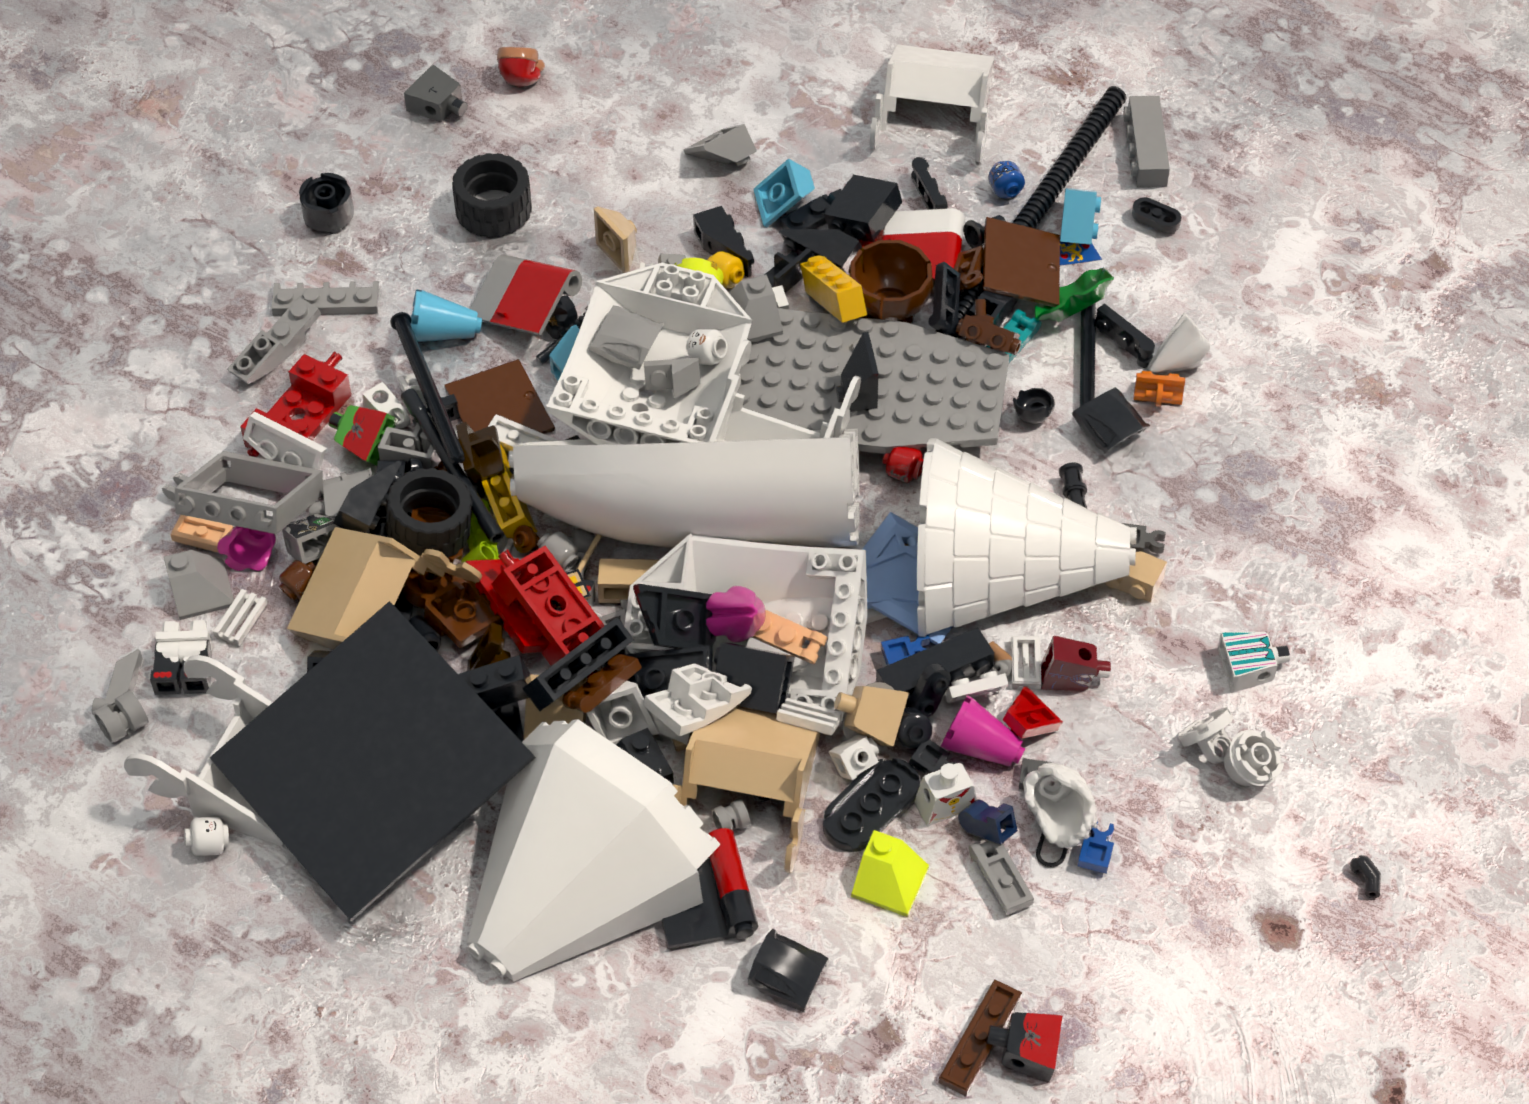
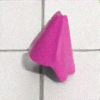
[217,526,276,571]
[706,586,766,643]

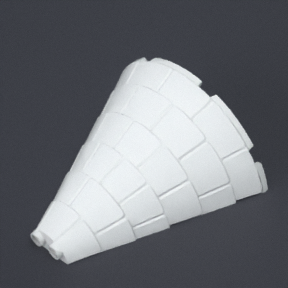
[917,438,1137,637]

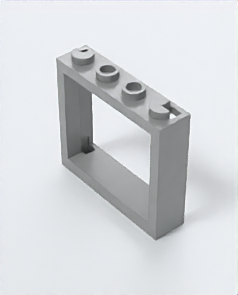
[175,451,323,534]

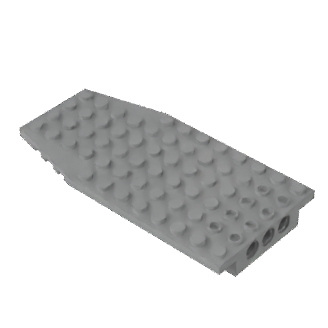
[737,308,1010,454]

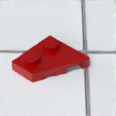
[1003,686,1063,739]

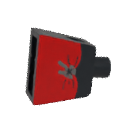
[986,1012,1063,1082]

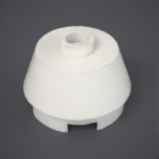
[1224,730,1284,786]

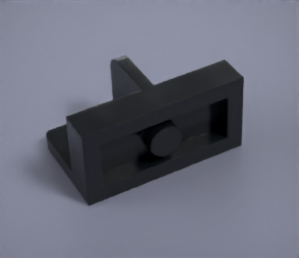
[764,248,812,293]

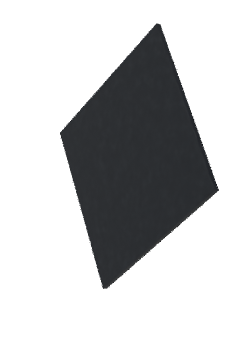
[210,601,536,922]

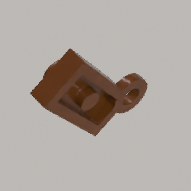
[954,246,984,290]

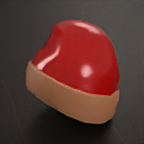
[497,47,545,87]

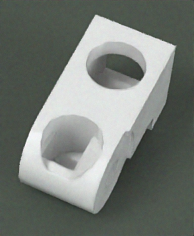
[362,382,411,429]

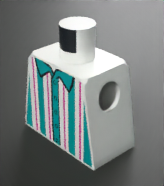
[1217,631,1290,693]

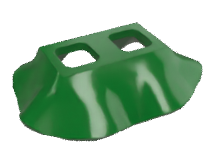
[1035,267,1114,322]

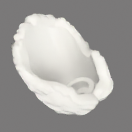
[1023,762,1098,848]

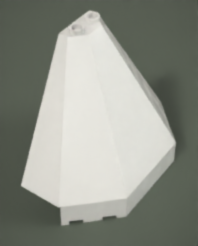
[467,719,720,981]

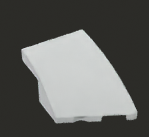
[643,664,752,736]

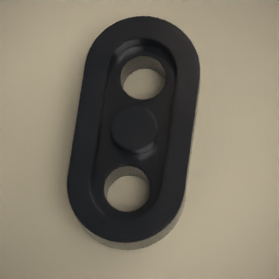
[1132,197,1182,233]
[908,664,951,717]

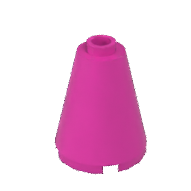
[940,695,1025,767]

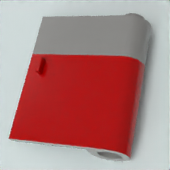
[470,254,582,336]

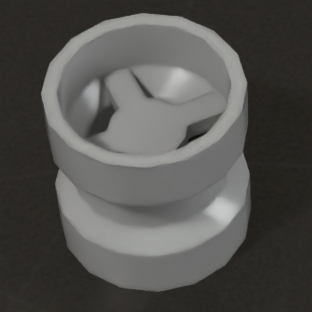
[712,799,751,831]

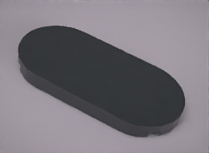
[823,758,920,852]

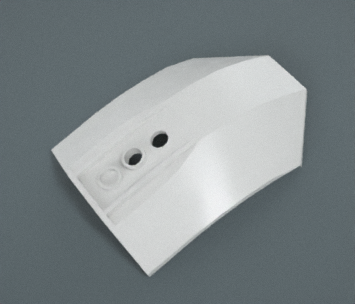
[546,263,752,445]
[624,533,867,722]

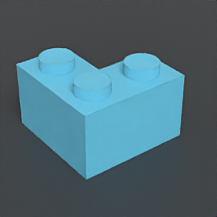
[1060,188,1101,244]

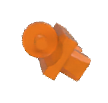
[1133,371,1185,407]

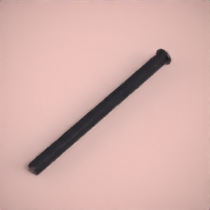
[390,312,465,465]

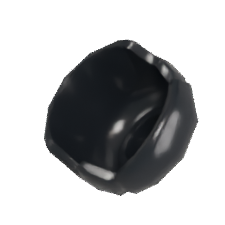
[1013,388,1056,424]

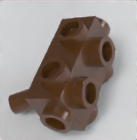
[956,299,1021,355]

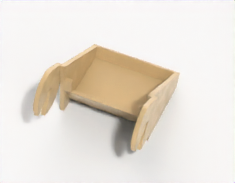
[287,527,482,650]
[673,706,821,873]

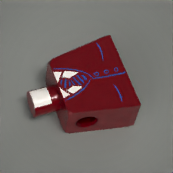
[1041,636,1111,691]

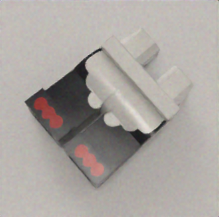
[150,620,212,695]

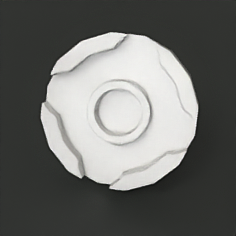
[1178,707,1234,764]

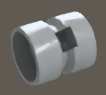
[93,691,149,744]

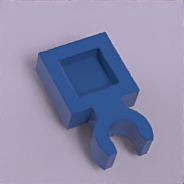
[881,635,930,665]
[1077,822,1114,874]

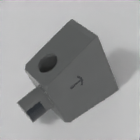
[404,64,468,122]

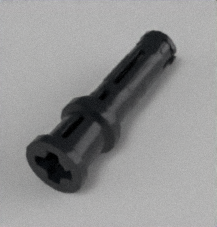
[1059,462,1087,509]

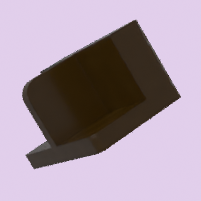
[456,422,505,483]

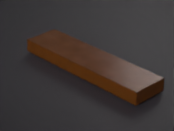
[938,979,1022,1097]

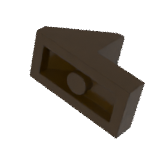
[467,622,511,671]

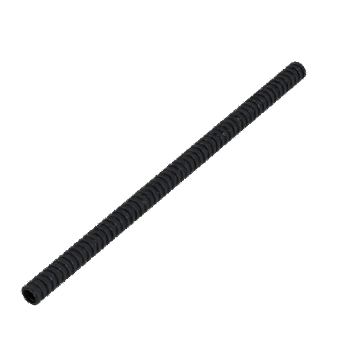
[935,86,1127,338]

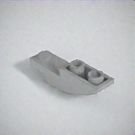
[227,297,321,384]

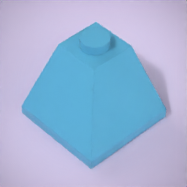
[753,159,815,227]

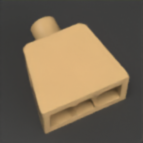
[834,686,909,747]

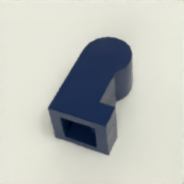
[958,799,1018,845]

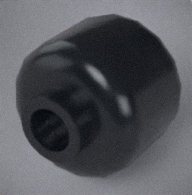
[896,708,933,749]

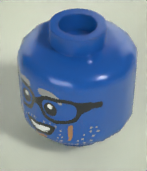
[988,161,1025,199]

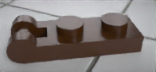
[562,654,642,713]

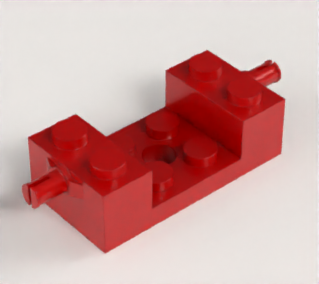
[240,351,352,457]
[491,545,605,678]

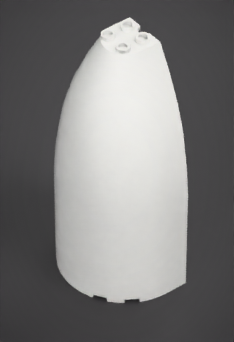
[509,429,860,548]

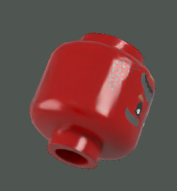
[883,447,924,483]

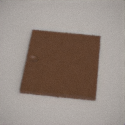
[983,217,1060,307]
[444,359,555,434]

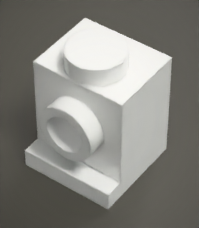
[828,734,879,780]

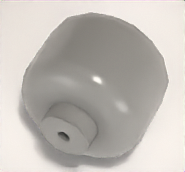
[568,529,595,553]

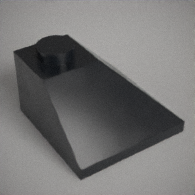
[836,332,879,412]

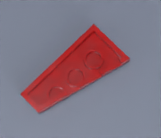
[466,558,550,653]

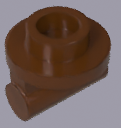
[513,525,541,553]

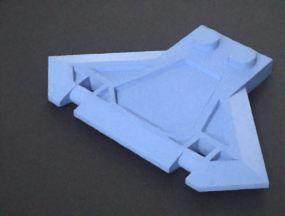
[862,512,953,645]

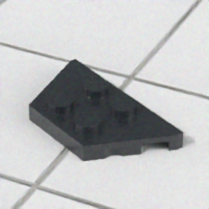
[633,584,716,649]

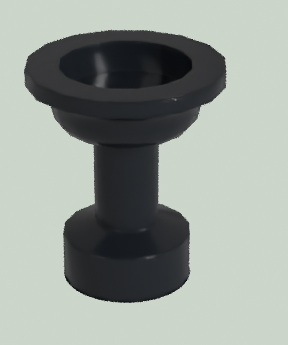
[964,215,1006,249]

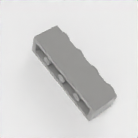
[1123,96,1170,187]

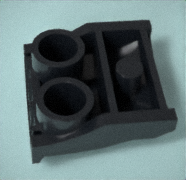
[1071,387,1150,454]
[748,928,829,1012]

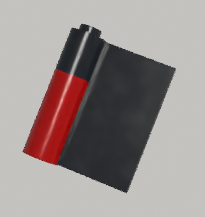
[661,828,759,949]

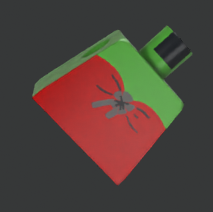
[329,405,399,466]

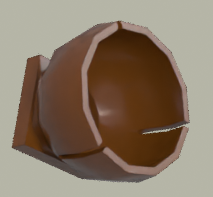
[849,240,933,324]

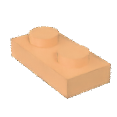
[170,515,233,553]

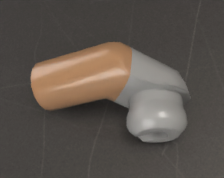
[989,641,1012,677]

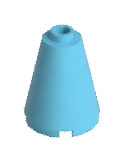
[410,289,482,342]

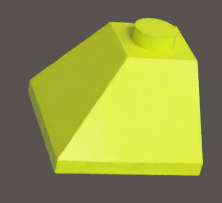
[851,830,929,917]

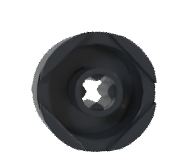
[299,173,354,234]

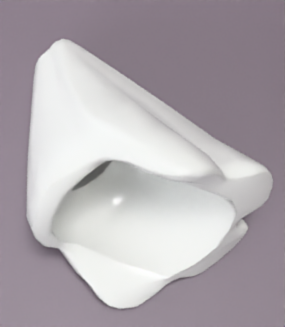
[1147,313,1210,375]

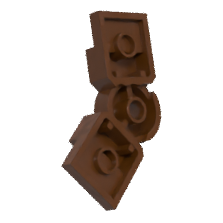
[401,507,504,648]

